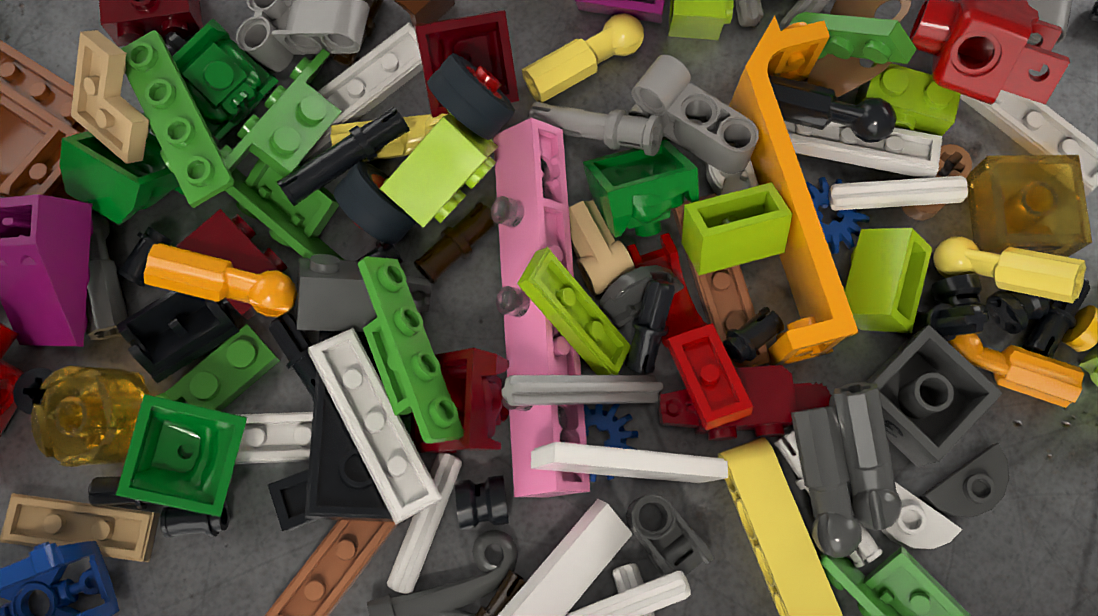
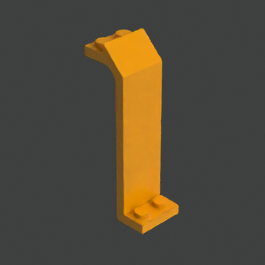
[729,16,859,366]

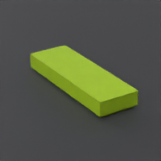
[517,247,631,375]

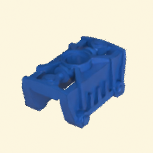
[0,541,120,616]

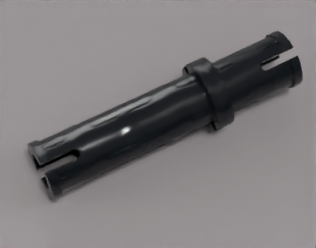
[277,106,410,206]

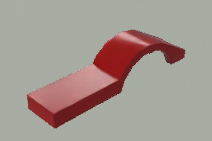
[626,233,753,431]

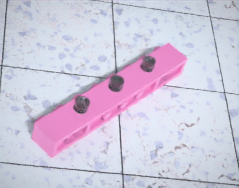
[491,117,590,498]

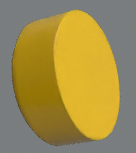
[1062,305,1098,352]

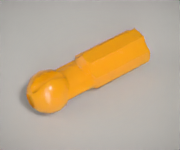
[143,243,297,317]
[947,334,1085,408]

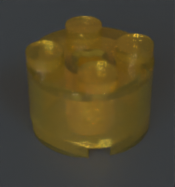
[31,366,150,467]

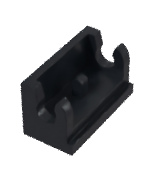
[116,291,240,384]

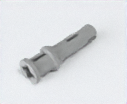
[527,101,664,156]

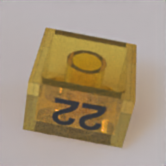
[966,155,1092,257]

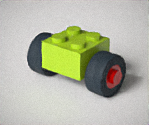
[334,53,515,245]

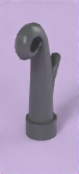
[367,530,518,616]

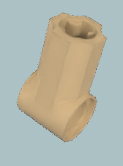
[569,200,635,296]

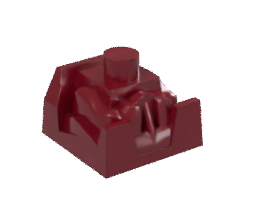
[414,10,519,118]
[410,347,509,454]

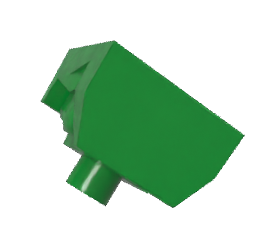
[172,18,279,145]
[60,131,184,225]
[582,139,699,237]
[116,394,247,517]

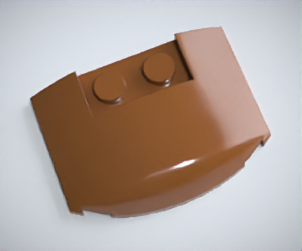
[0,40,88,197]

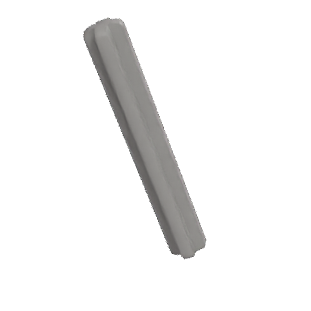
[502,375,664,406]

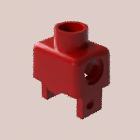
[909,0,1070,105]

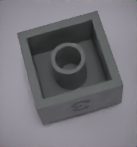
[866,325,1003,467]

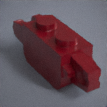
[658,365,832,441]

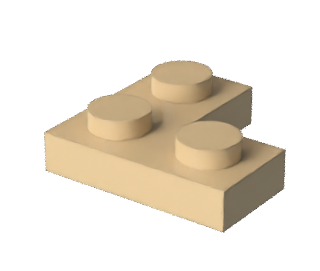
[71,30,149,164]

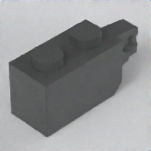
[295,254,431,332]

